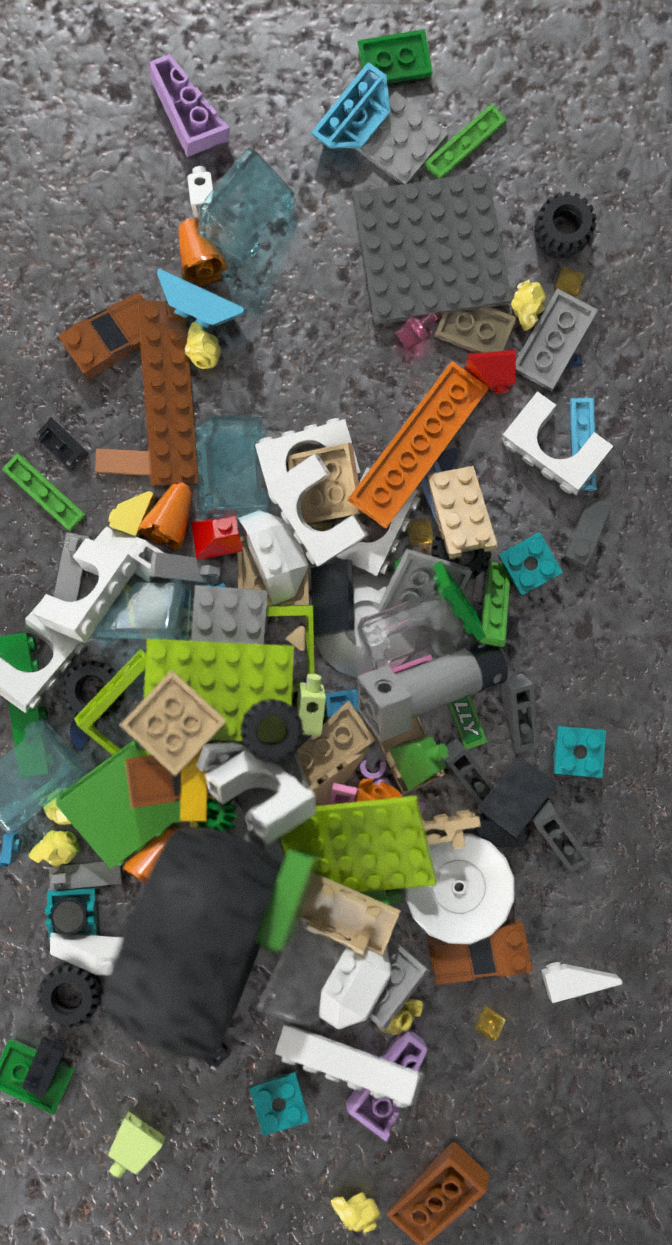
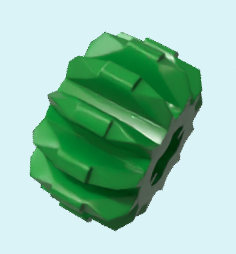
[197,797,239,833]

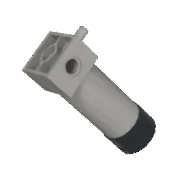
[358,641,508,742]

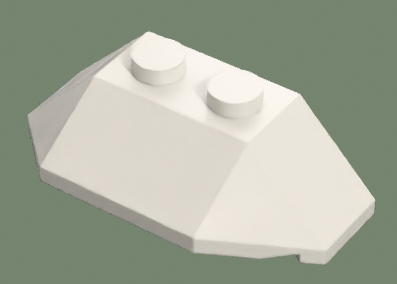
[237,510,309,606]
[319,945,391,1030]

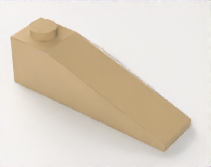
[309,746,370,806]

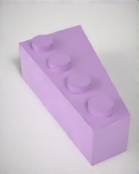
[149,54,230,157]
[345,1029,428,1142]

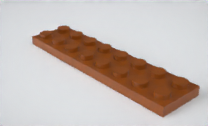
[137,301,199,486]

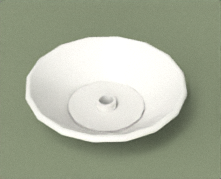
[314,573,419,678]
[405,833,514,944]

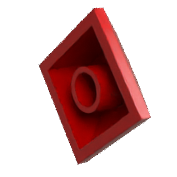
[464,350,516,394]
[191,513,243,561]

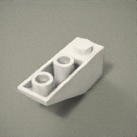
[94,527,164,583]

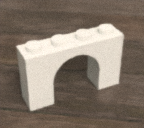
[502,391,613,496]
[255,418,360,502]
[267,454,369,566]
[335,467,421,578]
[33,538,138,643]
[0,604,87,713]
[205,749,316,844]

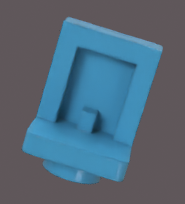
[324,689,359,717]
[0,832,21,867]

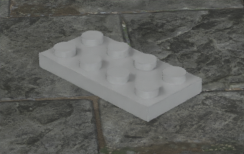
[516,288,598,391]

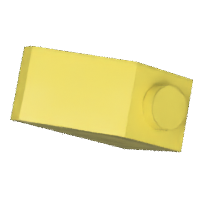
[108,491,156,538]

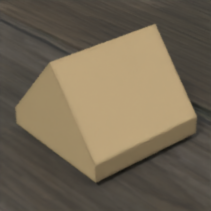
[285,626,305,651]

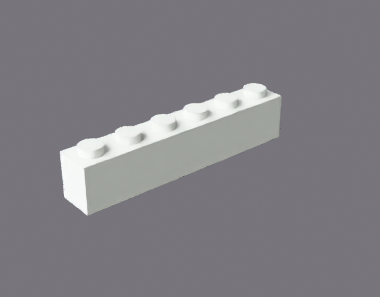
[275,1025,424,1108]

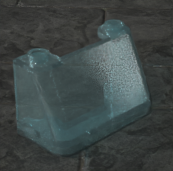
[197,147,296,263]
[194,415,270,515]
[89,579,191,641]
[0,718,82,833]

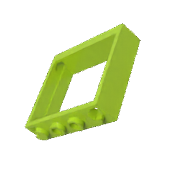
[266,605,314,696]
[74,649,152,756]

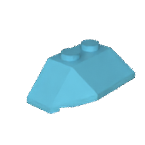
[311,62,390,148]
[157,269,248,328]

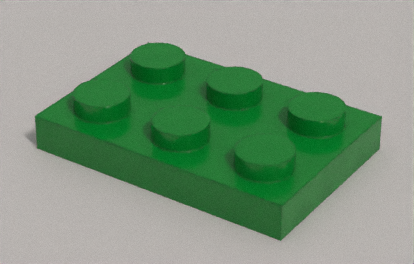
[357,29,433,84]
[433,561,486,641]
[0,1038,75,1115]

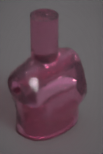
[394,312,437,351]

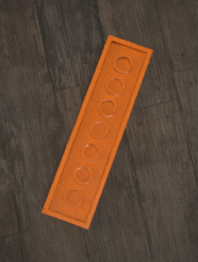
[347,361,489,528]

